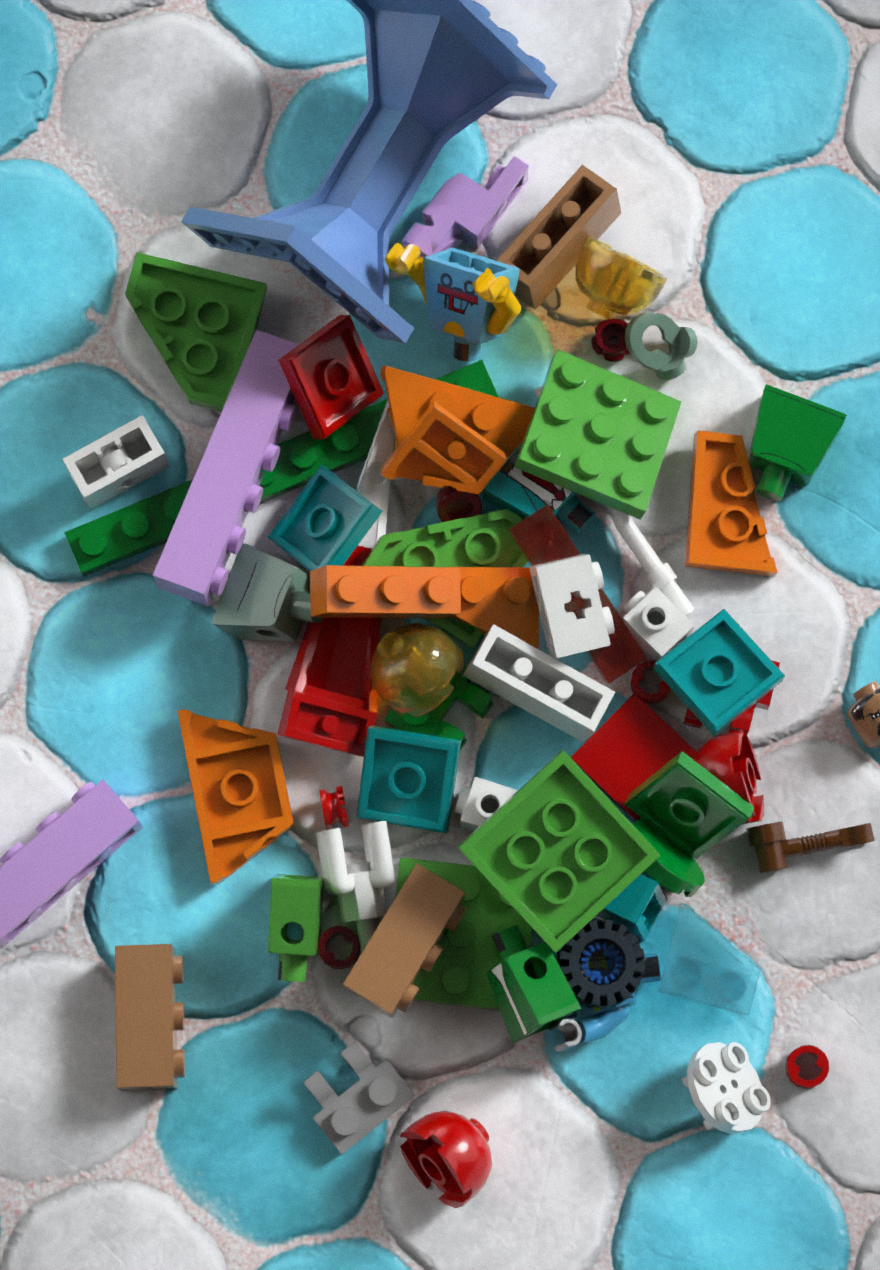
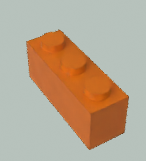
[310,565,461,619]

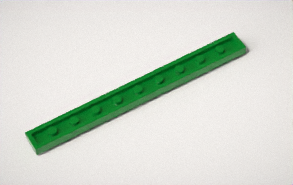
[64,360,499,577]

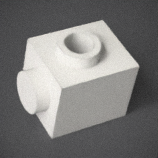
[621,586,695,661]
[455,777,518,831]

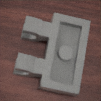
[303,1041,415,1155]

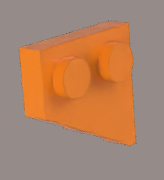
[380,401,507,494]
[451,567,539,649]

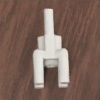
[316,821,395,953]

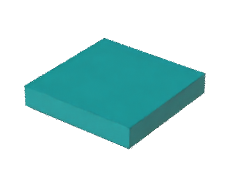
[268,464,383,571]
[653,609,785,736]
[356,725,461,833]

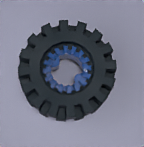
[559,919,645,1008]

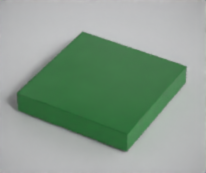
[624,751,755,859]

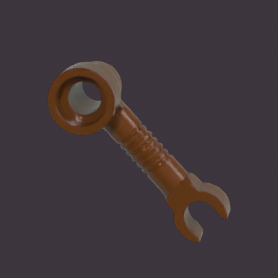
[746,821,874,873]

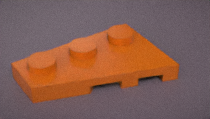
[685,430,778,577]

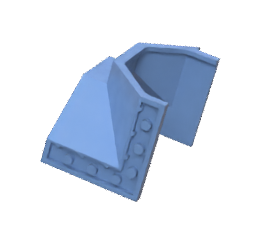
[181,0,558,344]

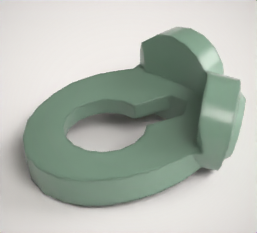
[625,312,698,380]

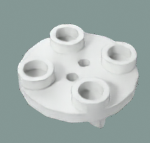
[681,1042,771,1135]

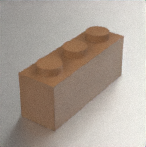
[496,164,621,310]
[343,863,468,1018]
[115,944,186,1091]

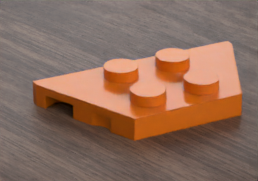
[380,366,535,459]
[177,709,295,886]

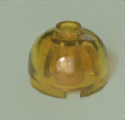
[575,236,667,319]
[370,623,464,717]

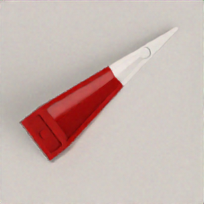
[277,400,395,757]

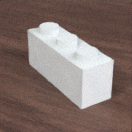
[463,624,615,742]

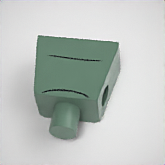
[211,543,324,642]

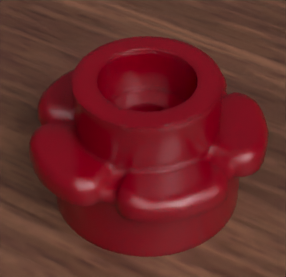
[591,319,630,362]

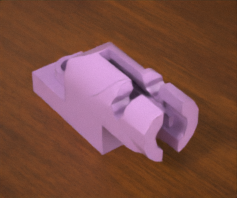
[401,156,529,259]

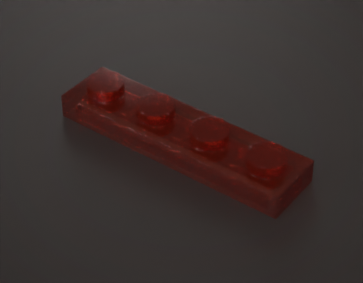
[507,504,647,684]

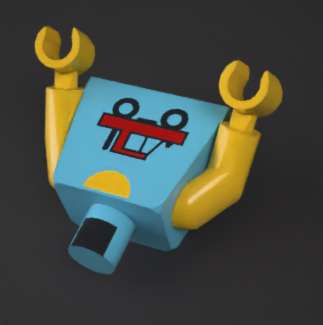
[385,243,521,361]

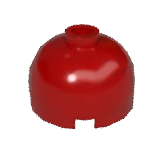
[693,730,764,825]
[400,1110,492,1208]

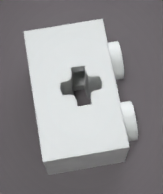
[62,415,169,510]
[529,554,615,658]

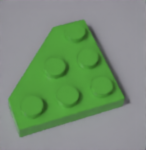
[125,252,268,412]
[362,509,545,649]

